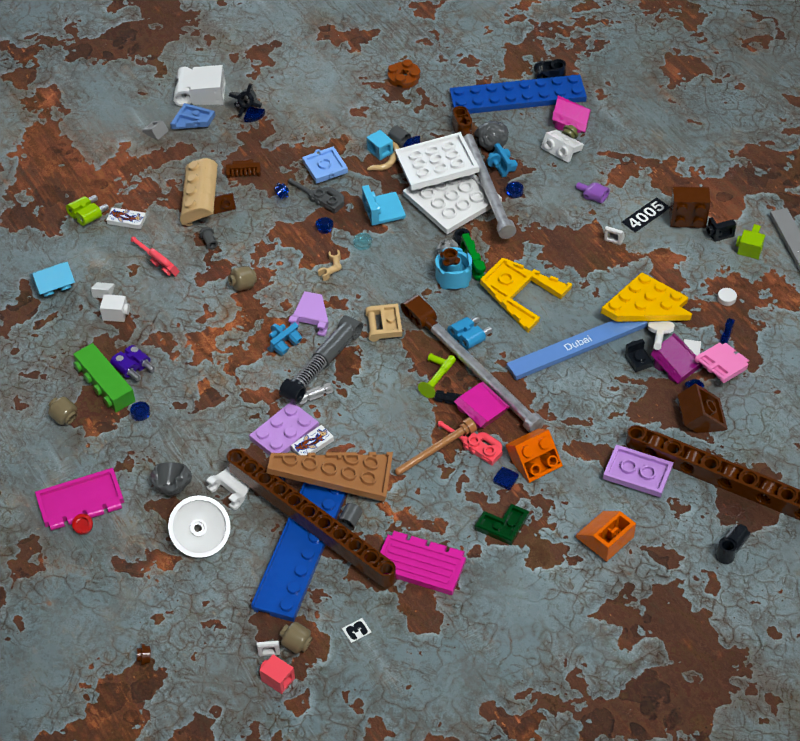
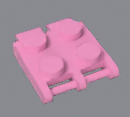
[694,343,749,383]

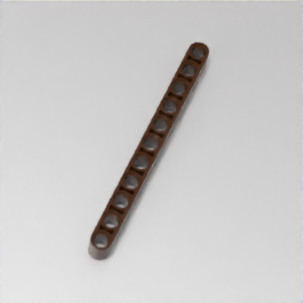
[227,449,396,587]

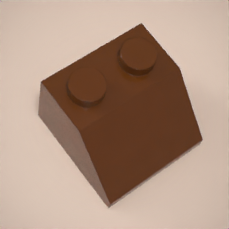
[678,383,728,433]

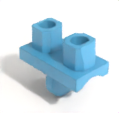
[487,144,518,177]
[267,322,302,356]

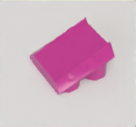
[552,96,591,133]
[454,382,510,429]

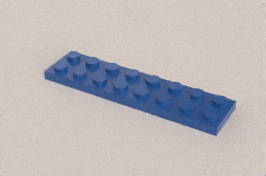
[450,74,587,114]

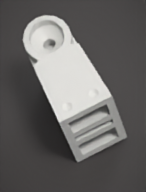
[173,65,226,106]

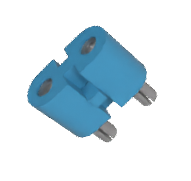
[447,316,492,350]

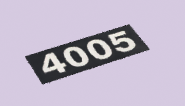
[622,197,670,233]

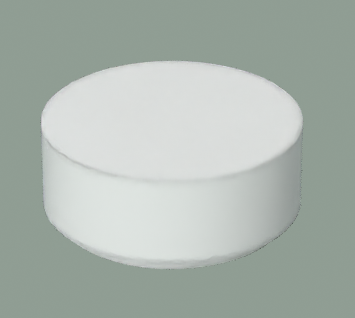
[717,288,737,306]

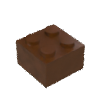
[669,187,710,228]

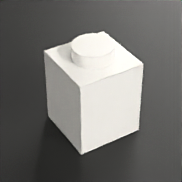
[100,294,130,322]

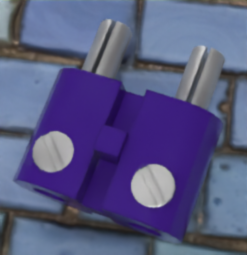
[110,345,156,381]

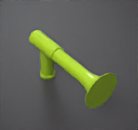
[418,353,456,398]

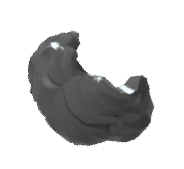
[474,121,509,152]
[150,462,192,496]

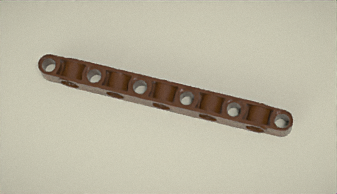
[626,425,800,520]

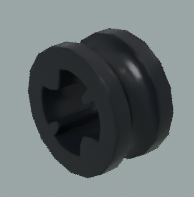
[454,228,470,246]

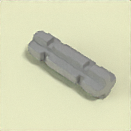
[299,382,333,405]

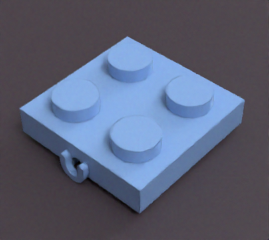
[302,146,348,184]

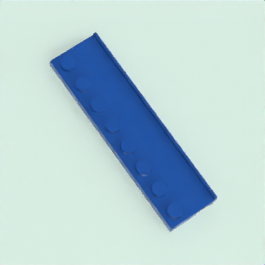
[251,482,347,622]

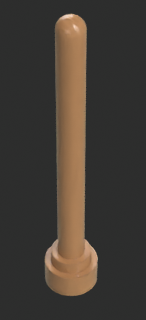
[395,417,477,475]

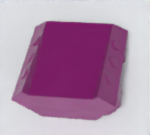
[650,333,703,384]

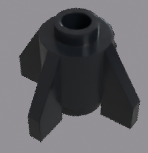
[229,83,262,116]

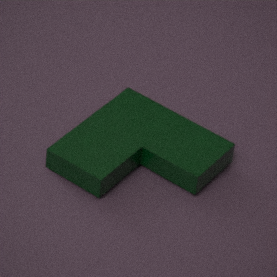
[475,504,530,546]

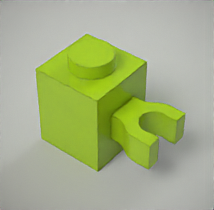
[736,224,765,260]

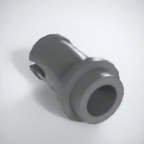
[200,227,218,249]

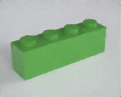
[73,343,135,412]

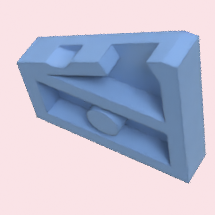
[170,103,215,129]

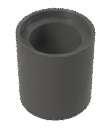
[388,125,411,147]
[338,503,363,530]

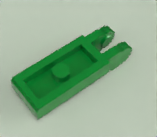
[460,233,486,281]

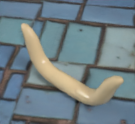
[367,142,400,171]

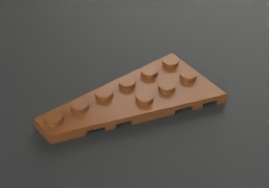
[266,452,393,502]

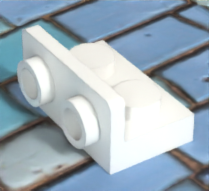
[541,130,584,162]

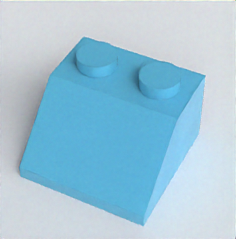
[29,262,75,297]

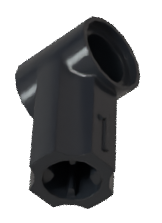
[716,524,751,564]

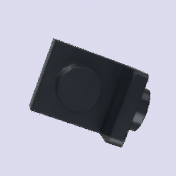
[706,217,736,242]
[625,339,653,373]

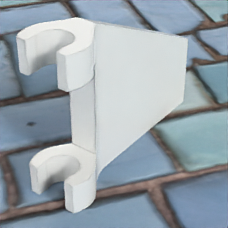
[206,467,250,510]

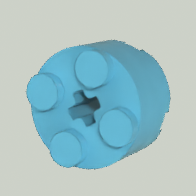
[435,247,472,289]

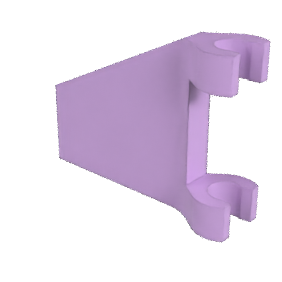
[289,291,328,337]

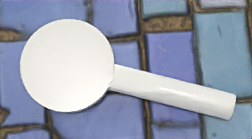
[648,321,675,350]

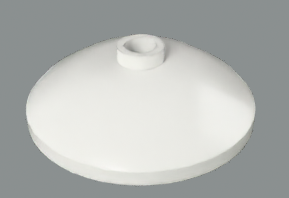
[168,496,230,558]

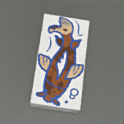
[106,208,146,229]
[291,425,334,455]

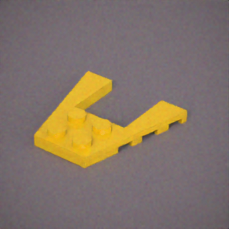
[480,258,572,333]

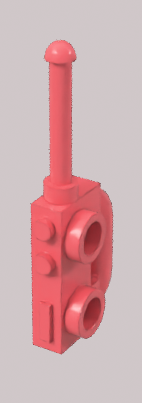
[131,236,180,277]
[437,421,503,466]

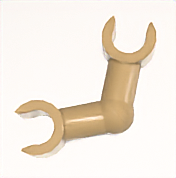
[318,249,342,281]

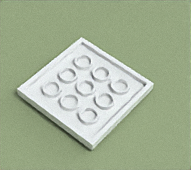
[395,132,479,191]
[403,174,502,234]

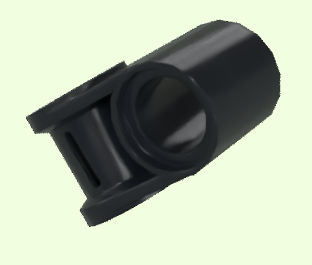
[533,59,566,79]

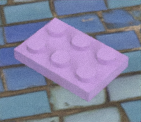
[249,401,319,456]
[603,444,674,498]

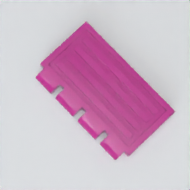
[35,468,124,531]
[380,531,466,595]

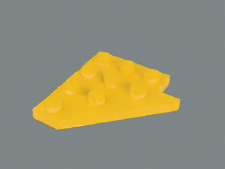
[601,273,692,322]

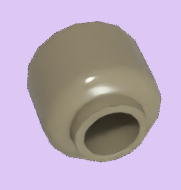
[228,266,257,291]
[48,396,78,425]
[279,622,313,654]

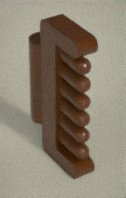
[226,159,261,178]

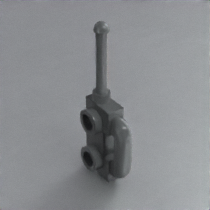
[288,178,344,214]

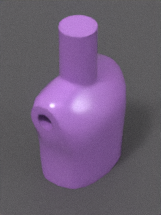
[576,182,610,204]

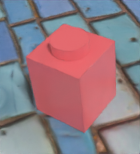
[259,655,295,694]

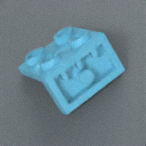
[362,185,406,225]

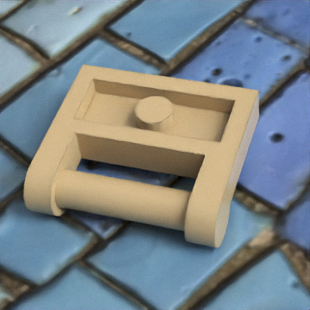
[365,304,402,342]

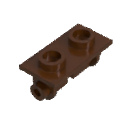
[212,192,236,215]

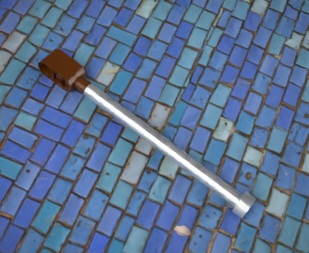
[452,106,516,239]
[401,295,545,433]

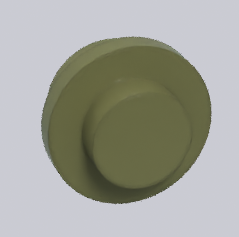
[562,125,578,139]

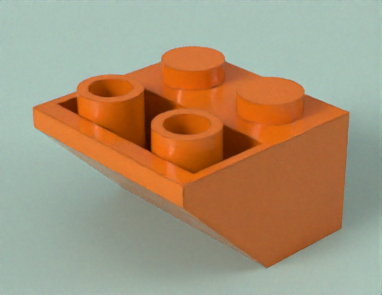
[506,428,563,483]
[576,511,636,562]

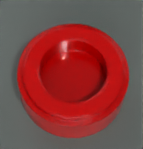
[72,514,93,535]

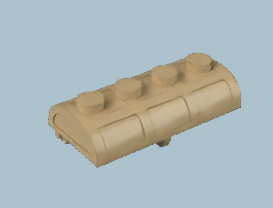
[180,158,218,226]

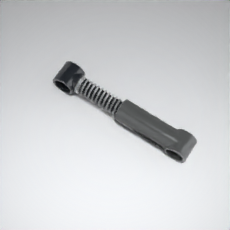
[279,315,363,404]

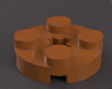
[388,59,421,88]

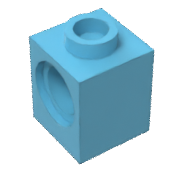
[367,130,393,160]

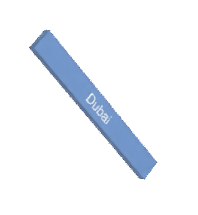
[506,320,648,380]

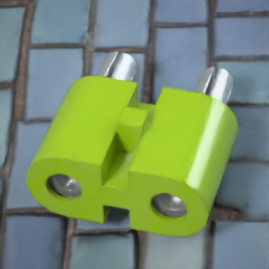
[66,195,109,226]

